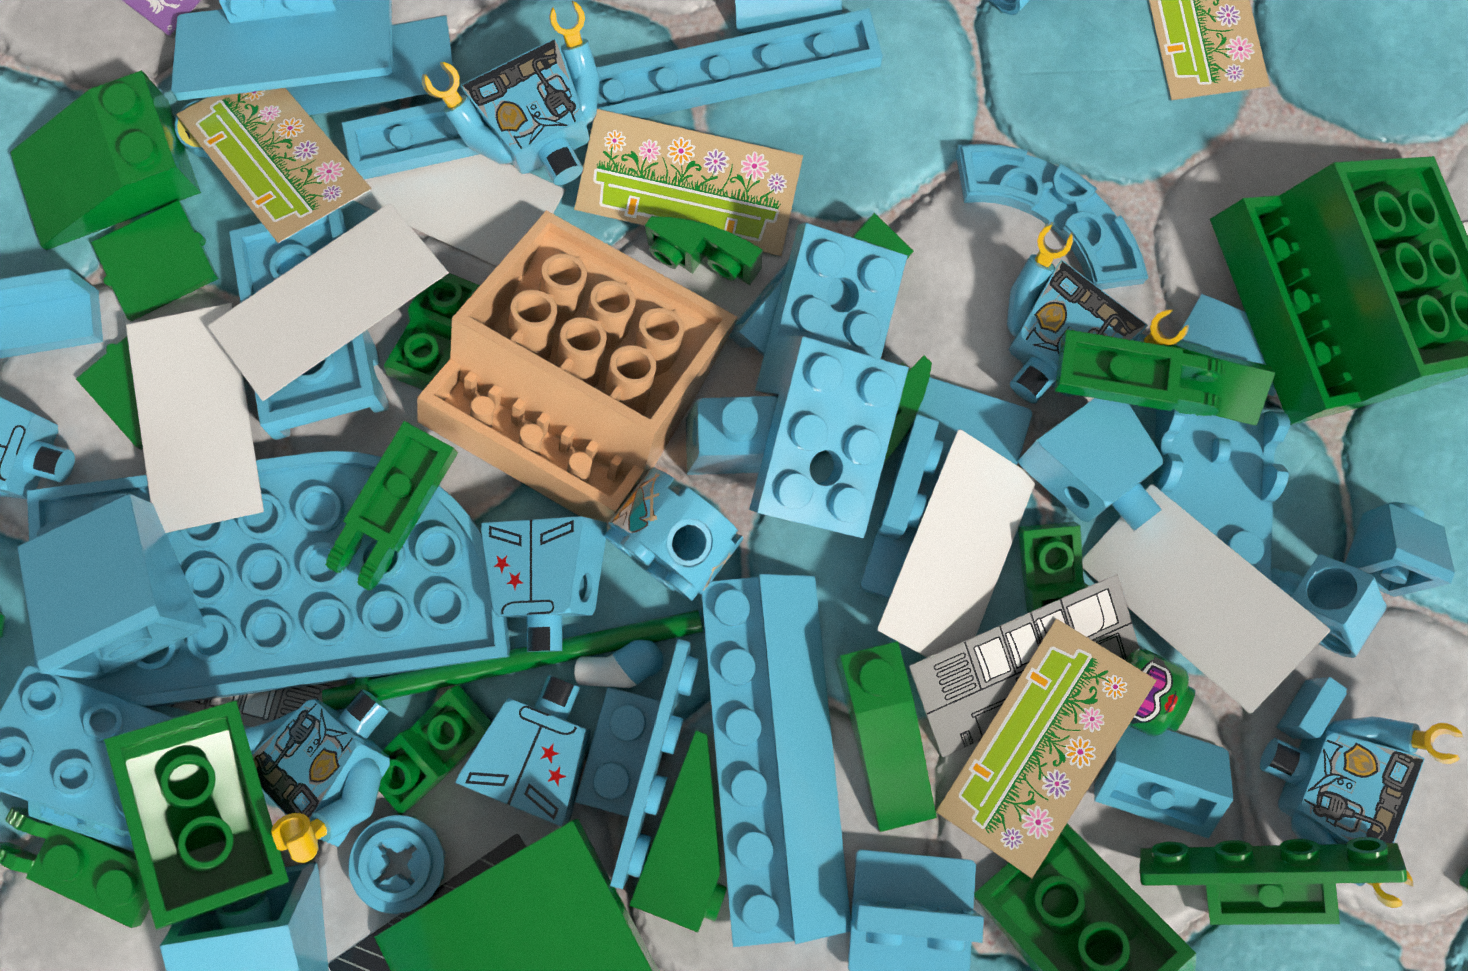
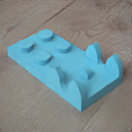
[229,208,389,440]
[1146,409,1290,629]

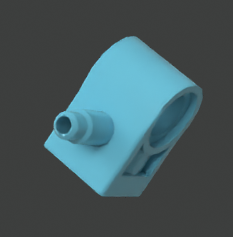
[1271,554,1387,658]

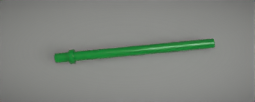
[322,610,703,710]

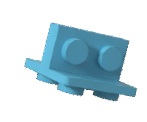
[848,849,984,971]

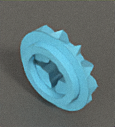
[349,815,446,914]

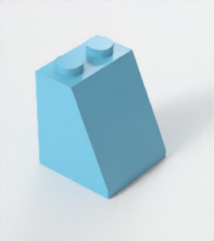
[17,493,207,680]
[160,862,329,971]

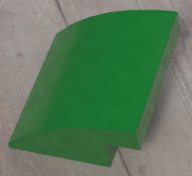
[1210,156,1468,425]
[374,818,659,971]

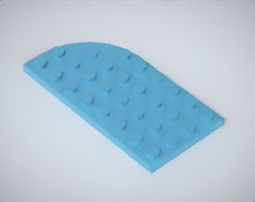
[27,451,510,708]

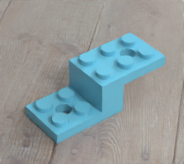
[749,223,909,539]

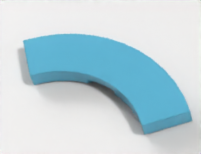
[956,144,1148,290]

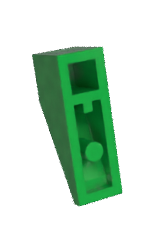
[835,641,937,832]
[629,730,727,933]

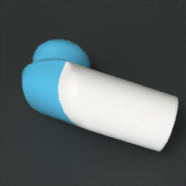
[574,640,663,688]

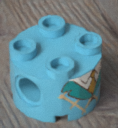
[604,467,744,601]

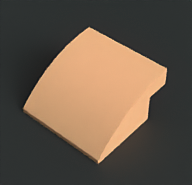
[417,210,738,531]

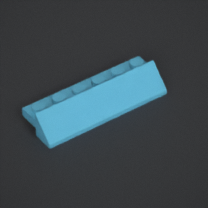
[702,574,851,947]

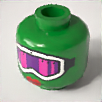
[1125,648,1196,736]

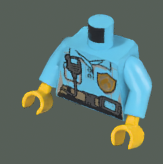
[422,1,600,185]
[1007,222,1189,404]
[245,689,390,863]
[1260,716,1463,908]

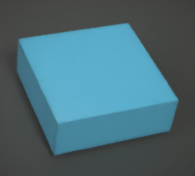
[1276,677,1347,739]

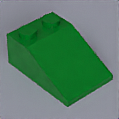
[10,70,201,251]
[104,700,289,931]
[974,823,1196,971]

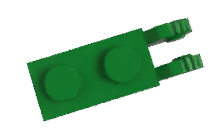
[1055,329,1225,416]
[325,421,458,591]
[0,806,150,928]

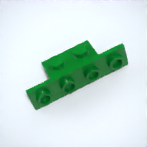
[1139,837,1407,925]

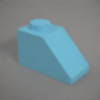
[1345,502,1455,597]

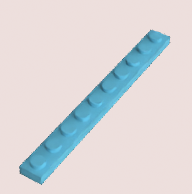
[342,8,883,180]

